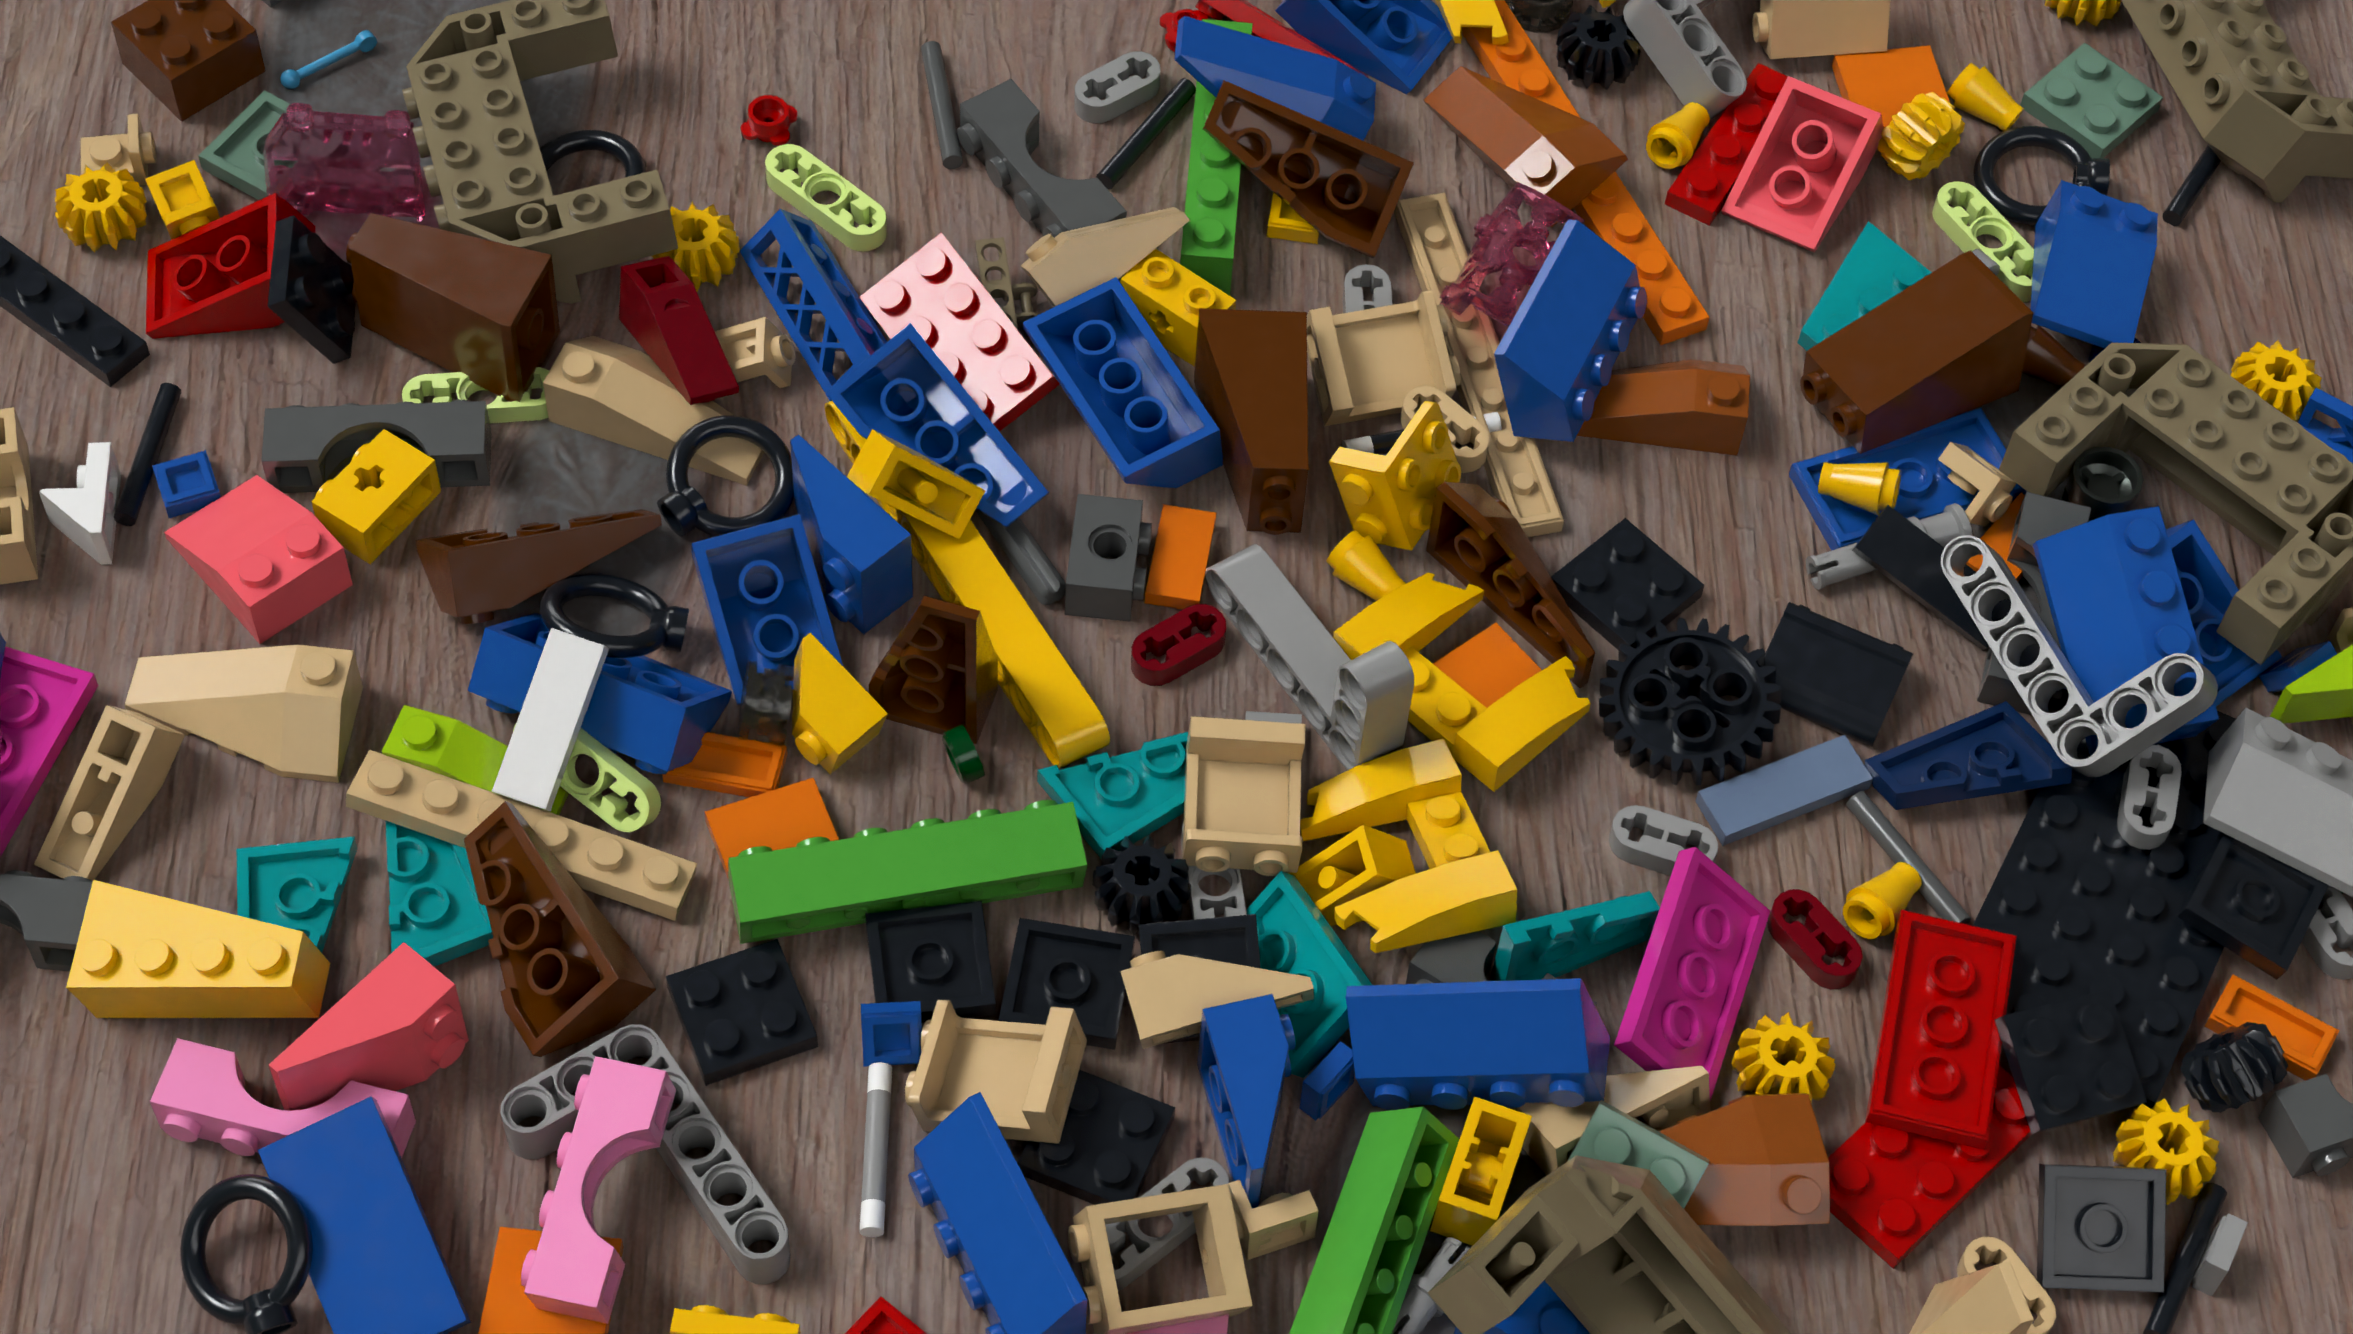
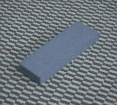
[1695,735,1873,846]

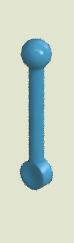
[280,30,377,89]

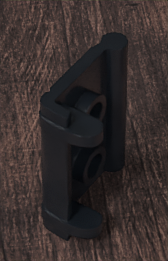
[1764,602,1914,746]

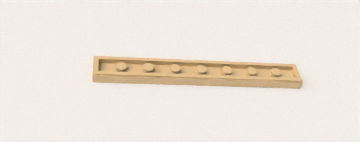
[1394,193,1564,538]

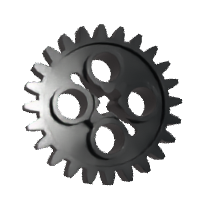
[1599,618,1782,786]

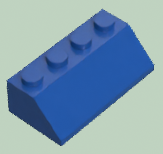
[1494,219,1647,442]
[1023,277,1223,488]
[2032,506,2219,755]
[468,613,732,774]
[1346,978,1610,1110]
[908,1092,1087,1334]

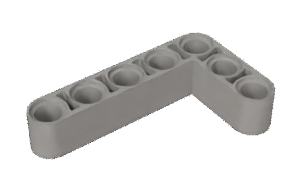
[1623,0,1747,119]
[1941,535,2218,777]
[1205,544,1414,770]
[500,1024,790,1284]

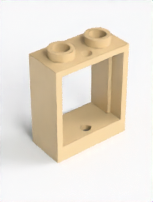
[1068,1184,1253,1334]

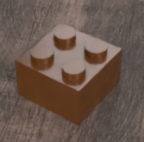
[111,0,266,122]

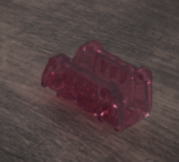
[264,103,426,221]
[1439,182,1585,327]

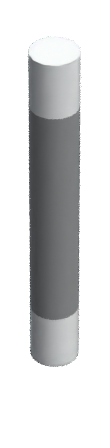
[859,1062,892,1237]

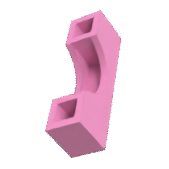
[150,1038,416,1158]
[521,1056,676,1324]

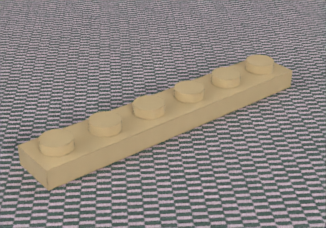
[346,750,697,921]

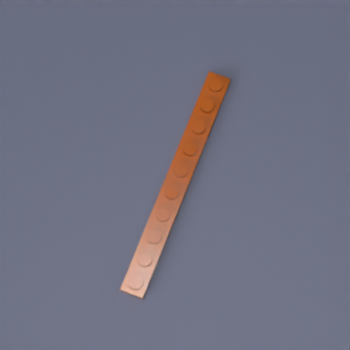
[1462,0,1710,345]

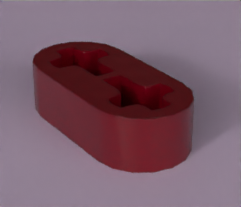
[1131,604,1226,686]
[1767,889,1863,990]

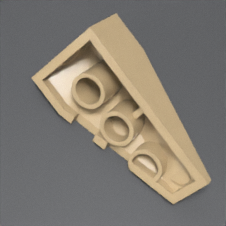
[543,336,764,486]
[125,644,363,783]
[1909,1261,2034,1334]

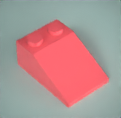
[1721,76,1884,252]
[164,475,353,644]
[269,942,469,1111]

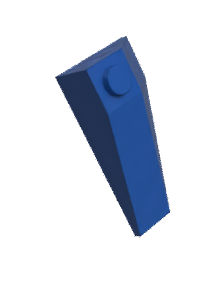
[1174,16,1376,140]
[825,323,1049,528]

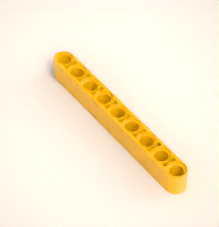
[824,401,1110,768]

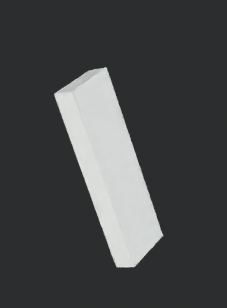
[492,628,609,812]

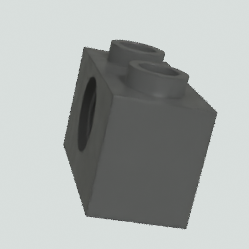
[1065,494,1152,621]

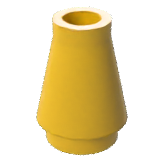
[1947,62,2024,132]
[1646,102,1710,169]
[1818,462,1901,515]
[1326,530,1406,601]
[1843,862,1922,939]

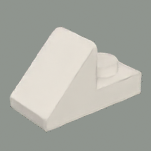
[39,442,121,565]

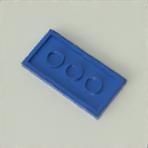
[1789,408,2028,550]
[258,1096,471,1334]

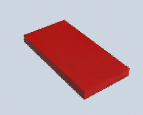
[1865,909,2017,1150]

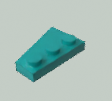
[1798,221,1932,351]
[1037,732,1188,860]
[386,821,493,967]
[236,836,358,953]
[1246,871,1372,1078]
[1490,891,1660,981]

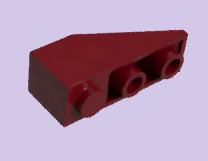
[619,256,739,405]

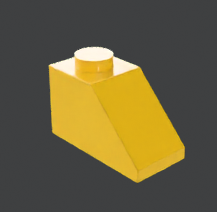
[847,429,985,539]
[792,632,888,775]
[1288,825,1416,926]

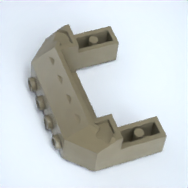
[402,0,678,304]
[2121,0,2353,203]
[1999,343,2353,665]
[1428,1155,1791,1334]

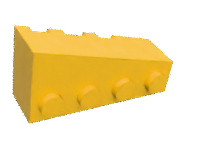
[66,880,331,1018]

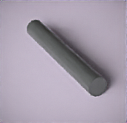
[921,41,963,169]
[1846,791,1971,924]

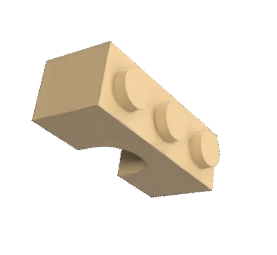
[0,407,38,585]

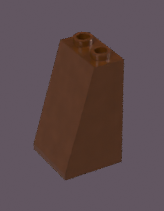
[346,213,560,402]
[1800,250,2033,454]
[1194,308,1309,535]

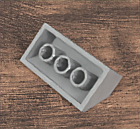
[2203,708,2353,897]

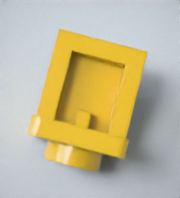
[145,160,220,240]

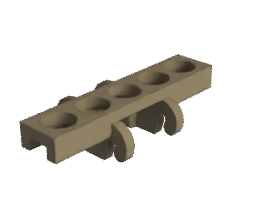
[975,237,1039,329]

